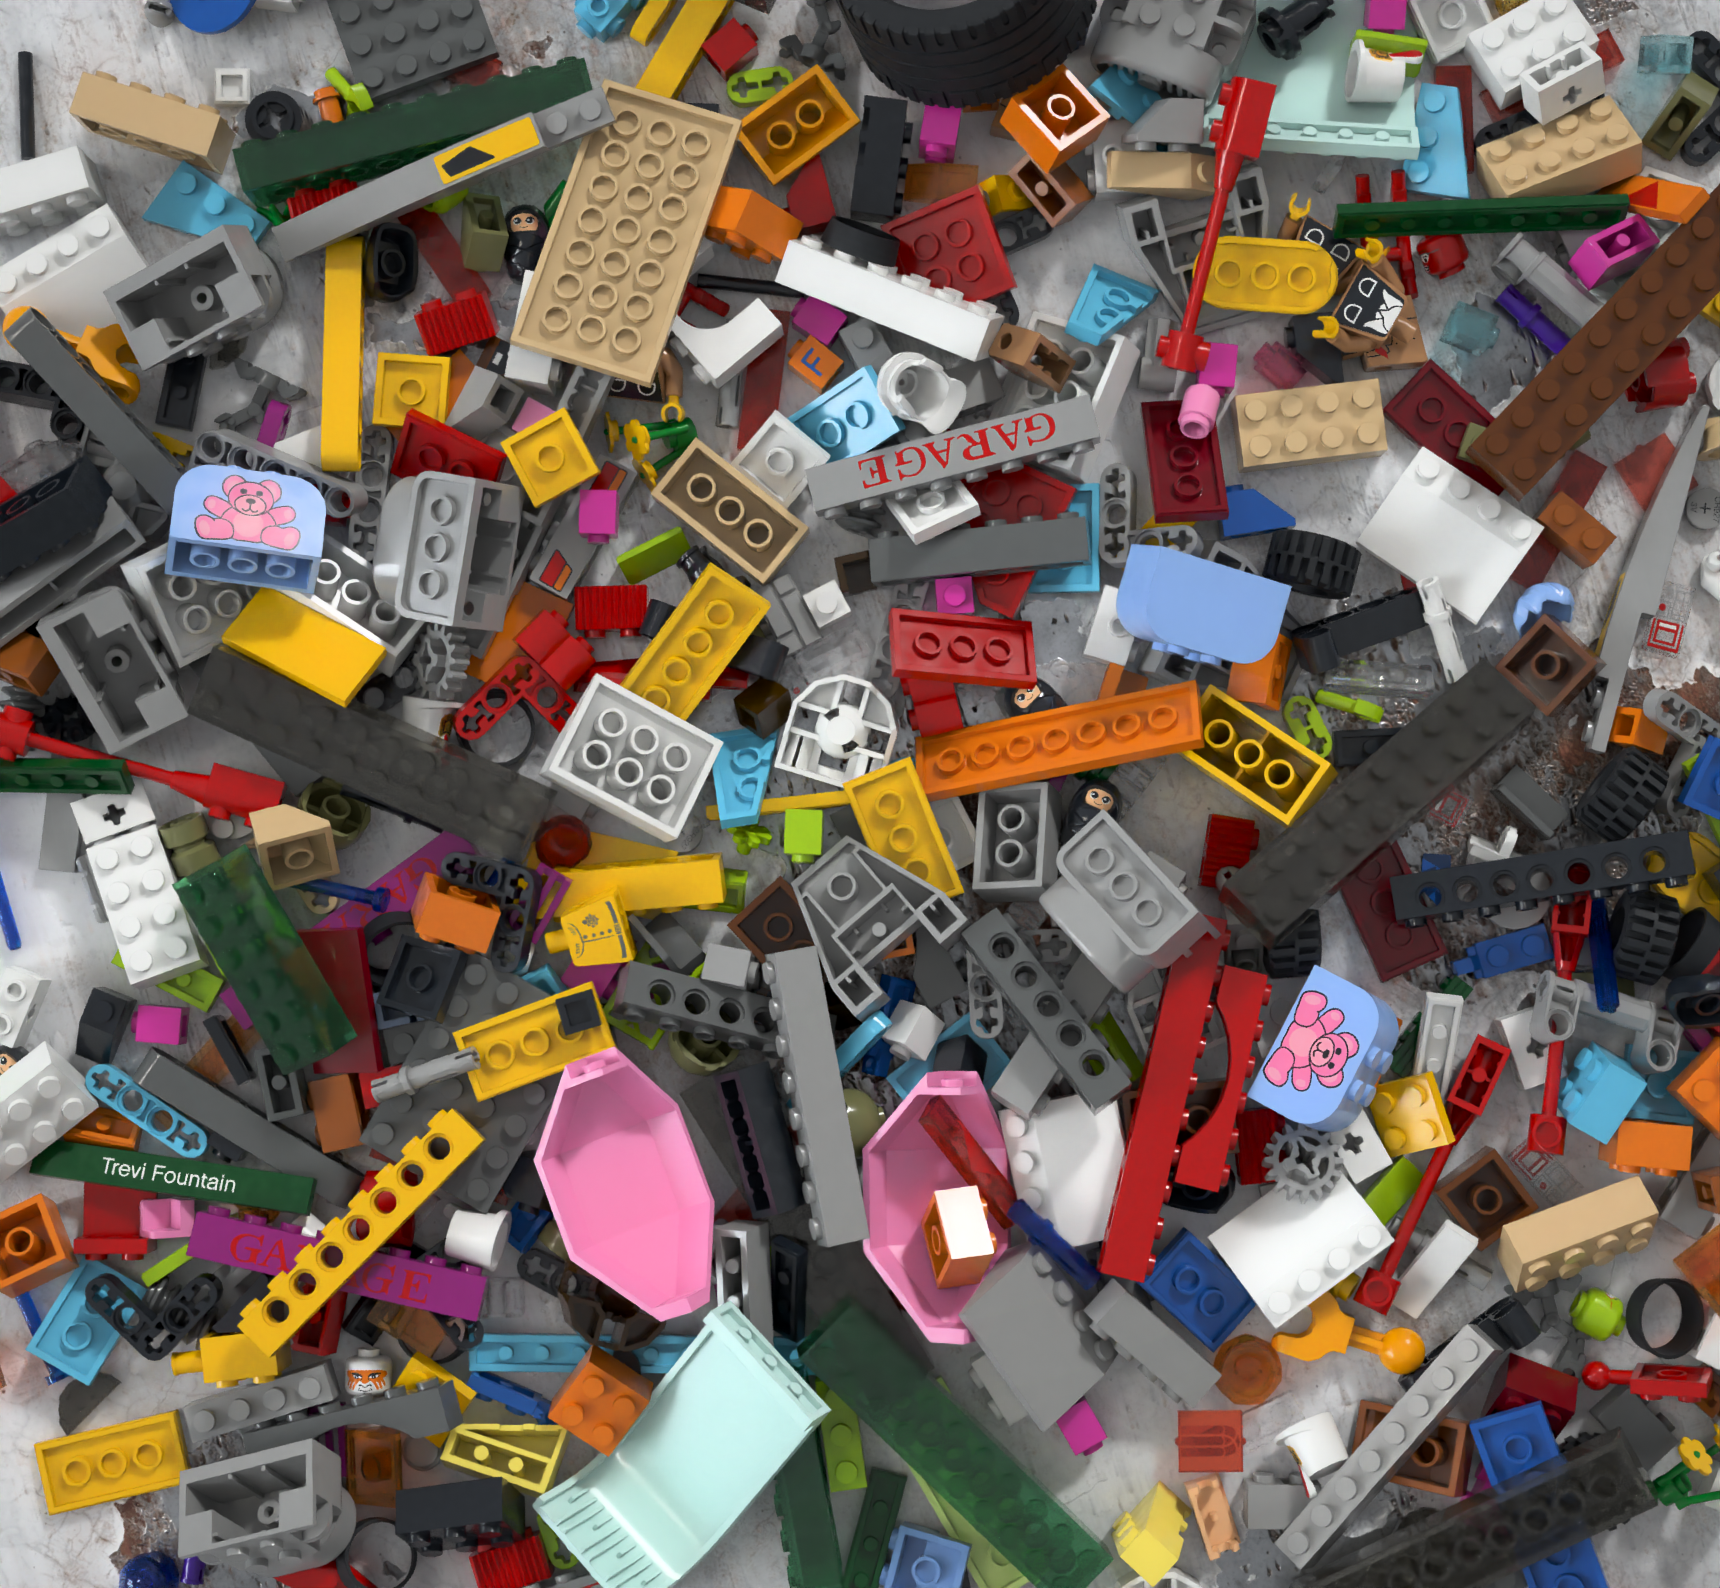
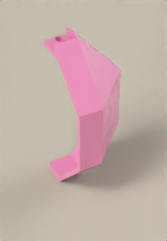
[534,1046,715,1322]
[862,1071,1011,1344]

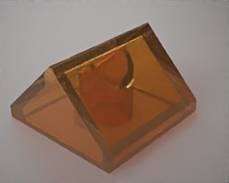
[344,1426,404,1508]

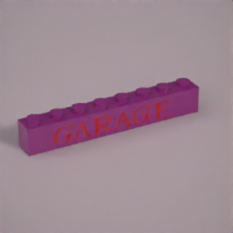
[219,824,482,1031]
[186,1205,490,1322]

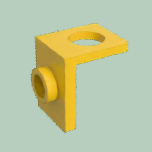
[977,175,1034,217]

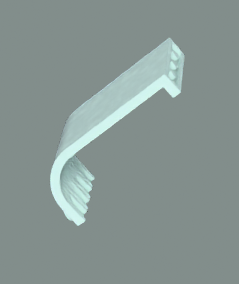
[532,1300,831,1588]

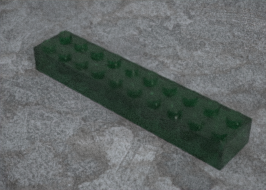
[232,56,594,207]
[797,1295,1114,1588]

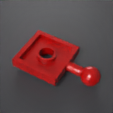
[1581,1361,1713,1403]

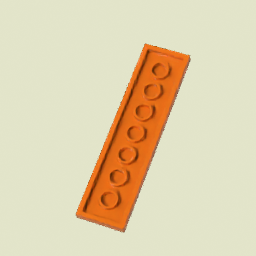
[915,680,1204,802]

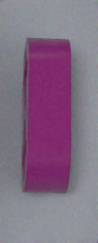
[253,400,292,461]

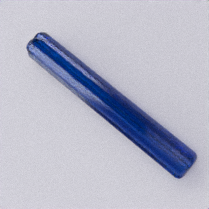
[1588,899,1620,1014]

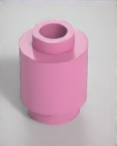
[1178,384,1220,439]

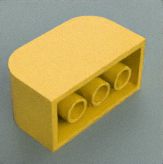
[1178,684,1338,834]

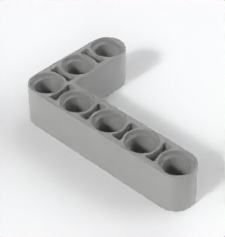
[186,428,368,518]

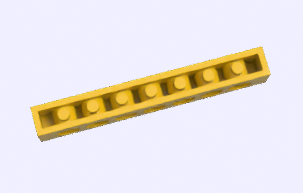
[237,1108,486,1358]

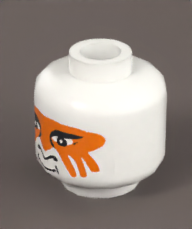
[345,1347,393,1398]

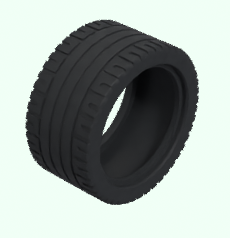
[836,0,1097,108]

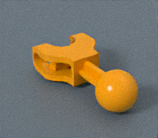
[2,306,140,404]
[1270,1291,1425,1375]

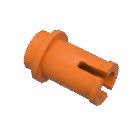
[312,86,348,135]

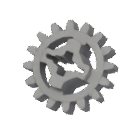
[411,623,470,702]
[1261,1123,1344,1204]

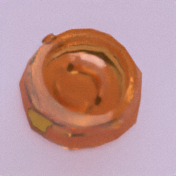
[1213,1333,1282,1405]

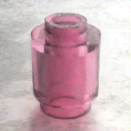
[1253,341,1307,390]

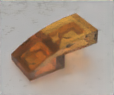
[903,163,979,204]
[366,1299,451,1358]

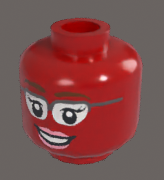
[1416,234,1470,279]

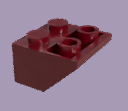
[1479,1352,1579,1439]

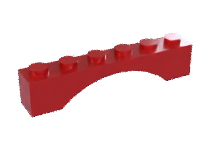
[1172,965,1272,1193]

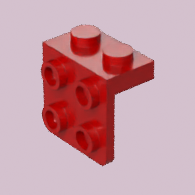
[73,1183,158,1261]

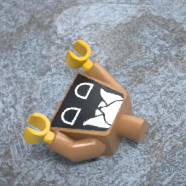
[1277,193,1390,296]
[1312,237,1419,353]
[607,346,686,423]

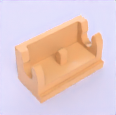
[1184,1472,1241,1561]

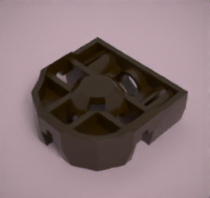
[557,1255,667,1352]

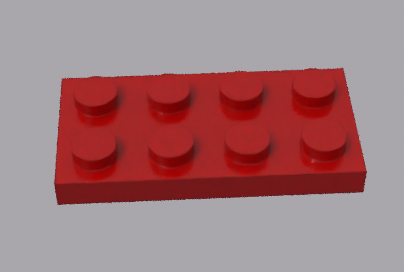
[888,608,1037,690]

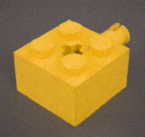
[171,1330,292,1388]

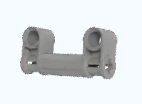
[1491,231,1605,338]
[1529,970,1684,1075]

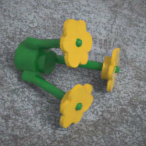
[604,411,698,492]
[1652,1423,1720,1510]

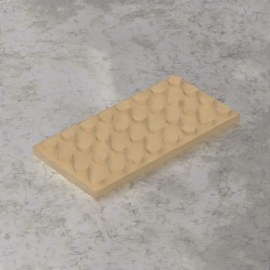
[510,79,742,388]

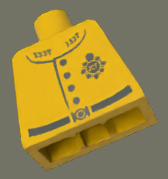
[545,886,638,967]

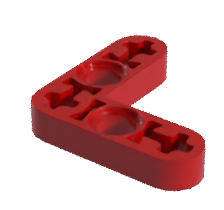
[452,655,577,740]

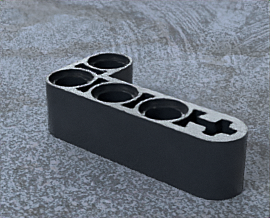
[0,360,90,449]
[1290,586,1429,673]
[638,599,789,682]
[1398,1296,1541,1392]

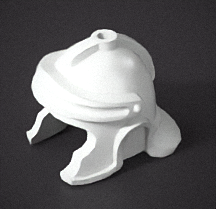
[877,352,967,435]

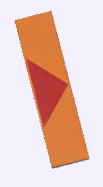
[1596,175,1710,224]

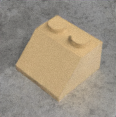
[249,804,340,892]

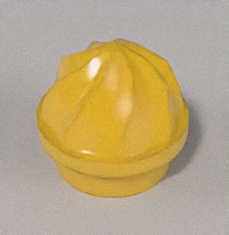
[1328,1272,1362,1302]

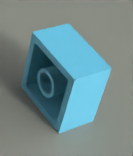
[1557,1040,1647,1145]

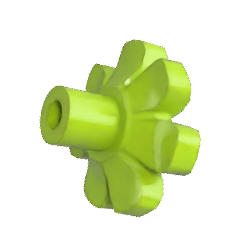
[726,820,772,855]

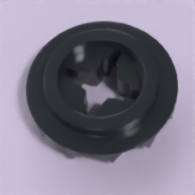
[245,91,303,149]
[41,692,96,743]

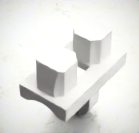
[1465,825,1525,890]

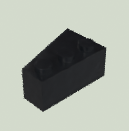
[850,95,913,224]

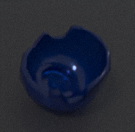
[118,1551,179,1588]

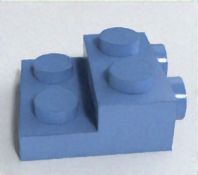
[879,1521,972,1588]

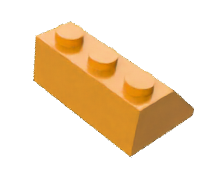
[736,64,861,187]

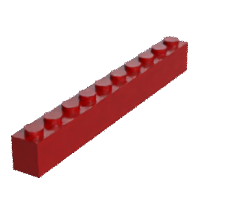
[1096,914,1231,1283]

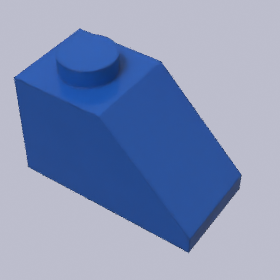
[1217,484,1296,541]

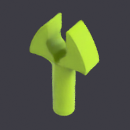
[325,67,374,122]
[1315,689,1384,724]

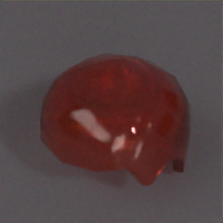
[535,815,593,869]

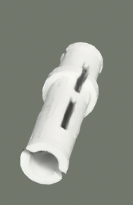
[1416,576,1469,683]

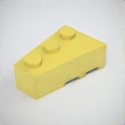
[440,1424,572,1498]
[1111,1480,1192,1587]

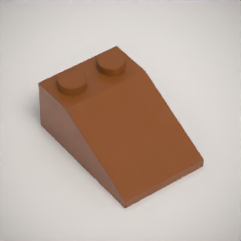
[1351,1400,1475,1498]

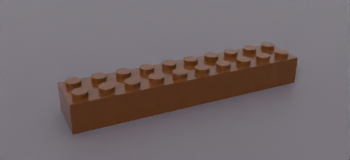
[1465,184,1720,502]

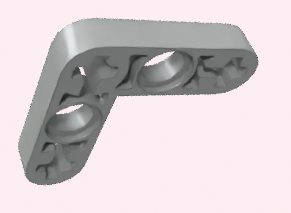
[1099,463,1204,568]
[1643,688,1720,818]
[966,929,1072,1040]

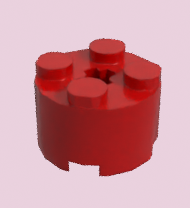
[1625,337,1697,413]

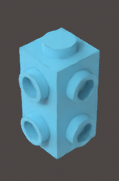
[574,0,647,43]

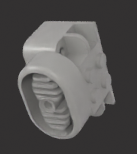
[1090,0,1256,108]
[103,225,284,371]
[373,471,526,632]
[36,586,189,755]
[1039,808,1221,993]
[178,1438,357,1578]

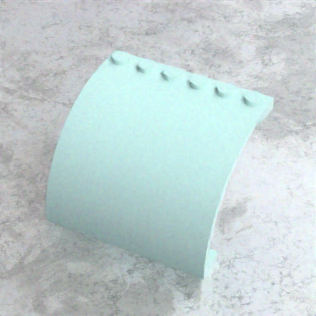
[1200,0,1420,161]

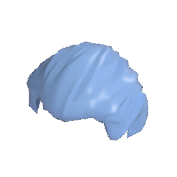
[1512,582,1575,639]

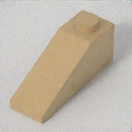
[1107,151,1215,201]

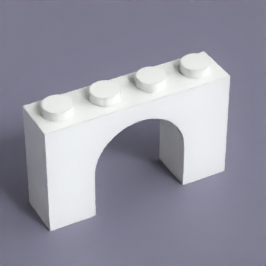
[669,237,784,389]

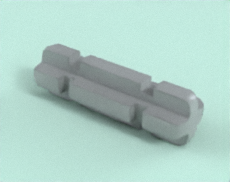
[76,854,109,923]

